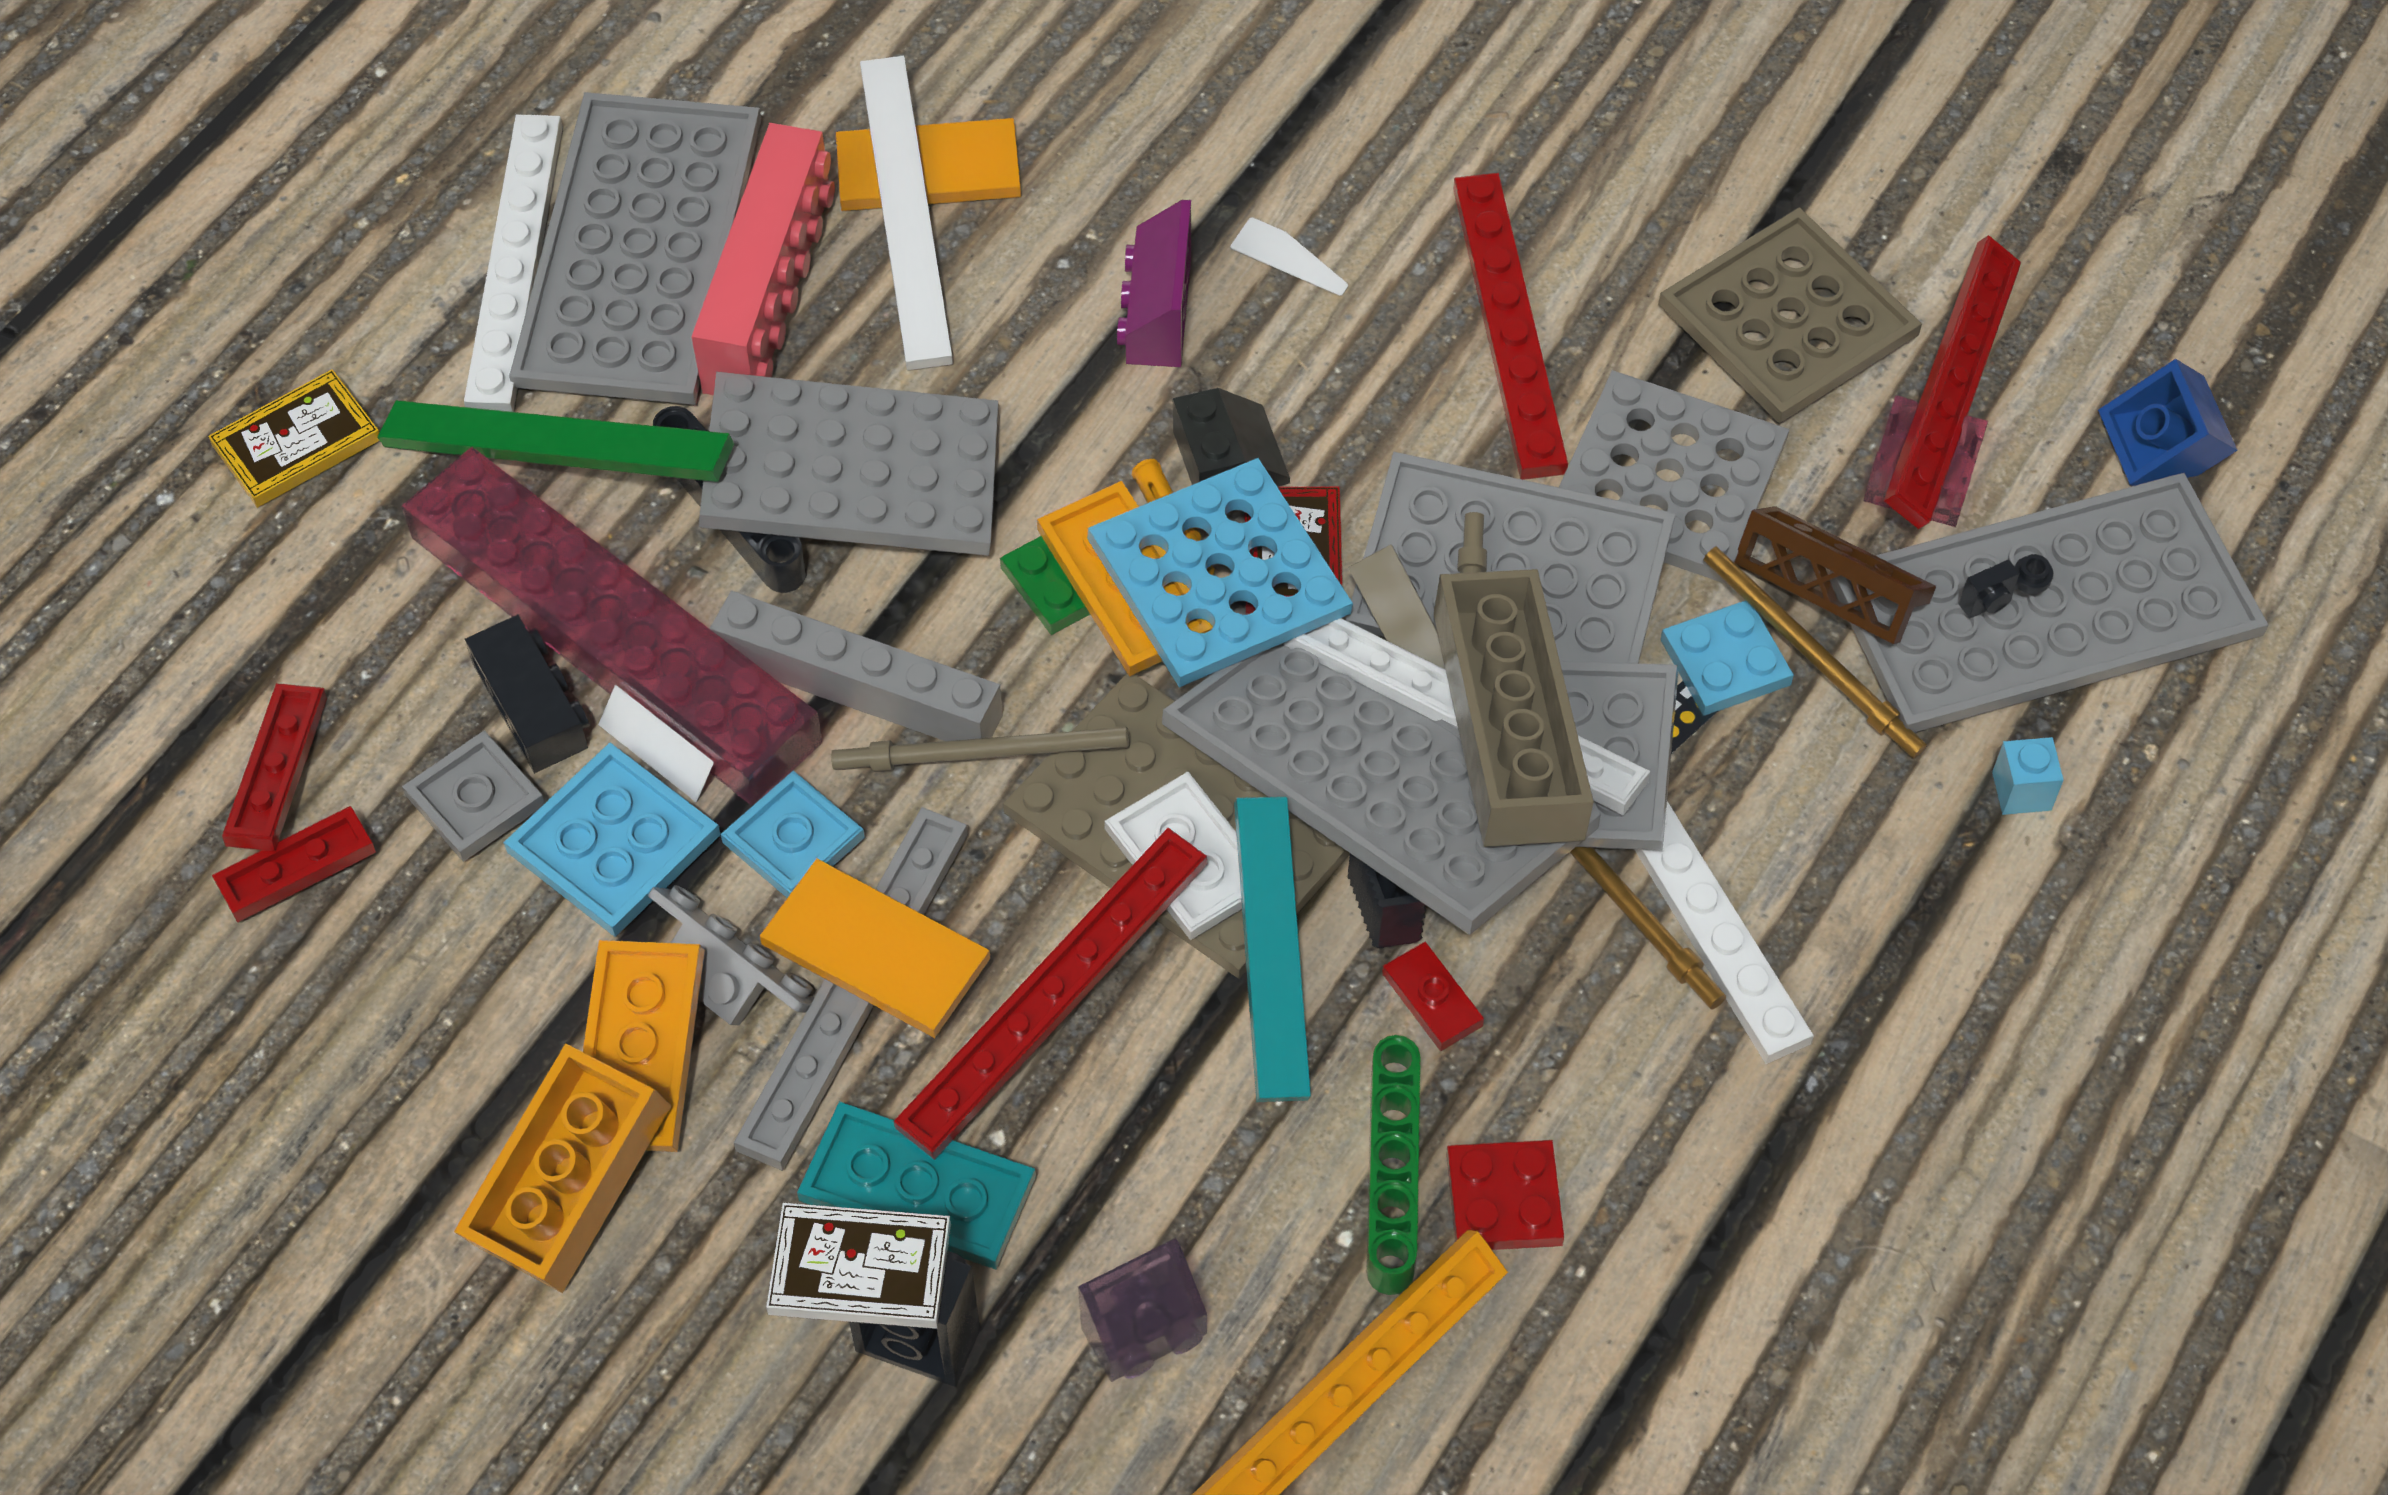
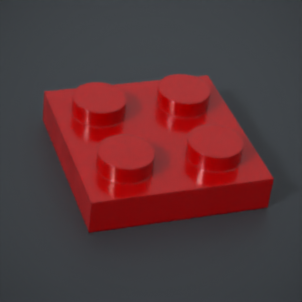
[1446,1140,1564,1250]

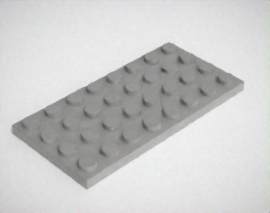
[509,92,761,405]
[1830,473,2268,733]
[1162,643,1601,935]

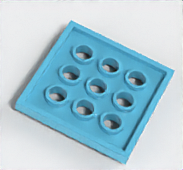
[1087,458,1353,687]

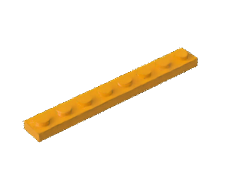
[1192,1230,1508,1495]

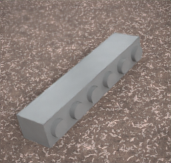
[710,590,1003,741]

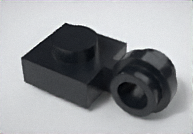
[1959,554,2054,619]

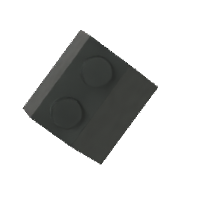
[1173,388,1290,487]

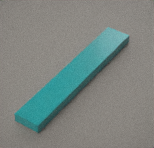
[1234,797,1311,1102]

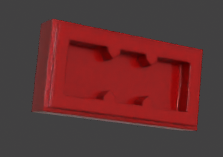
[1382,941,1484,1051]

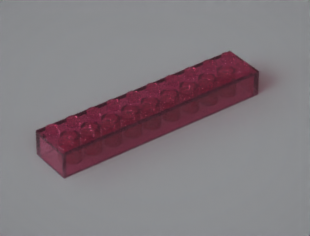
[402,447,823,806]

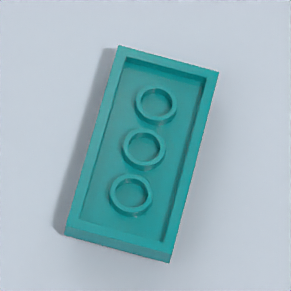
[797,1101,1036,1270]

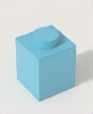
[1992,737,2064,815]

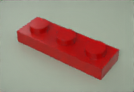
[212,806,376,923]

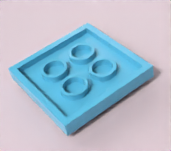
[504,743,721,937]

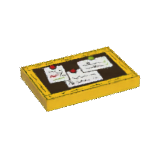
[208,369,380,508]

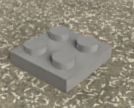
[402,730,545,862]

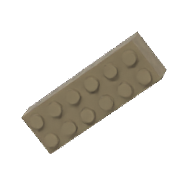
[1434,569,1594,847]

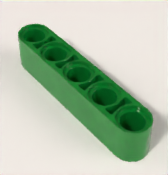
[1366,1035,1420,1295]

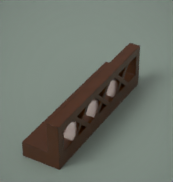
[1735,506,1936,644]

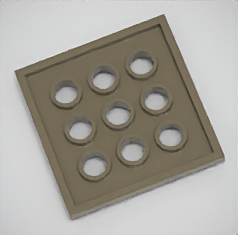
[1658,207,1922,424]

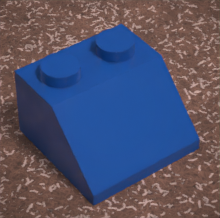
[2098,359,2238,486]

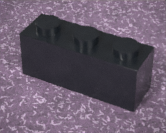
[465,614,590,774]

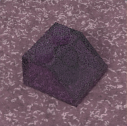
[1078,1238,1207,1382]

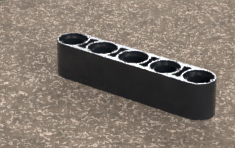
[653,406,806,593]

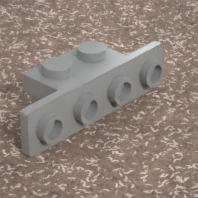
[648,885,814,1026]

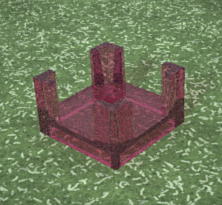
[1863,395,1988,527]

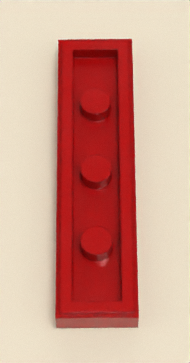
[222,683,327,851]

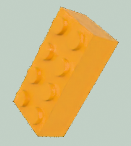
[454,1043,671,1294]

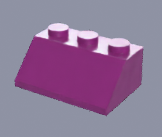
[1117,199,1191,367]

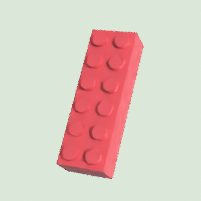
[691,123,835,395]

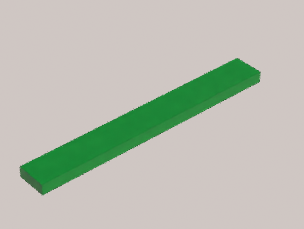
[378,400,734,482]

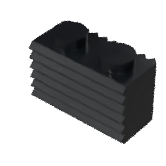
[1347,853,1426,948]

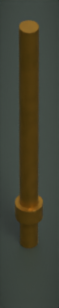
[1703,546,1927,759]
[1570,847,1726,1010]

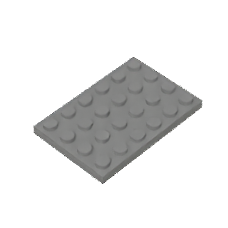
[699,372,998,556]
[1346,452,1675,664]

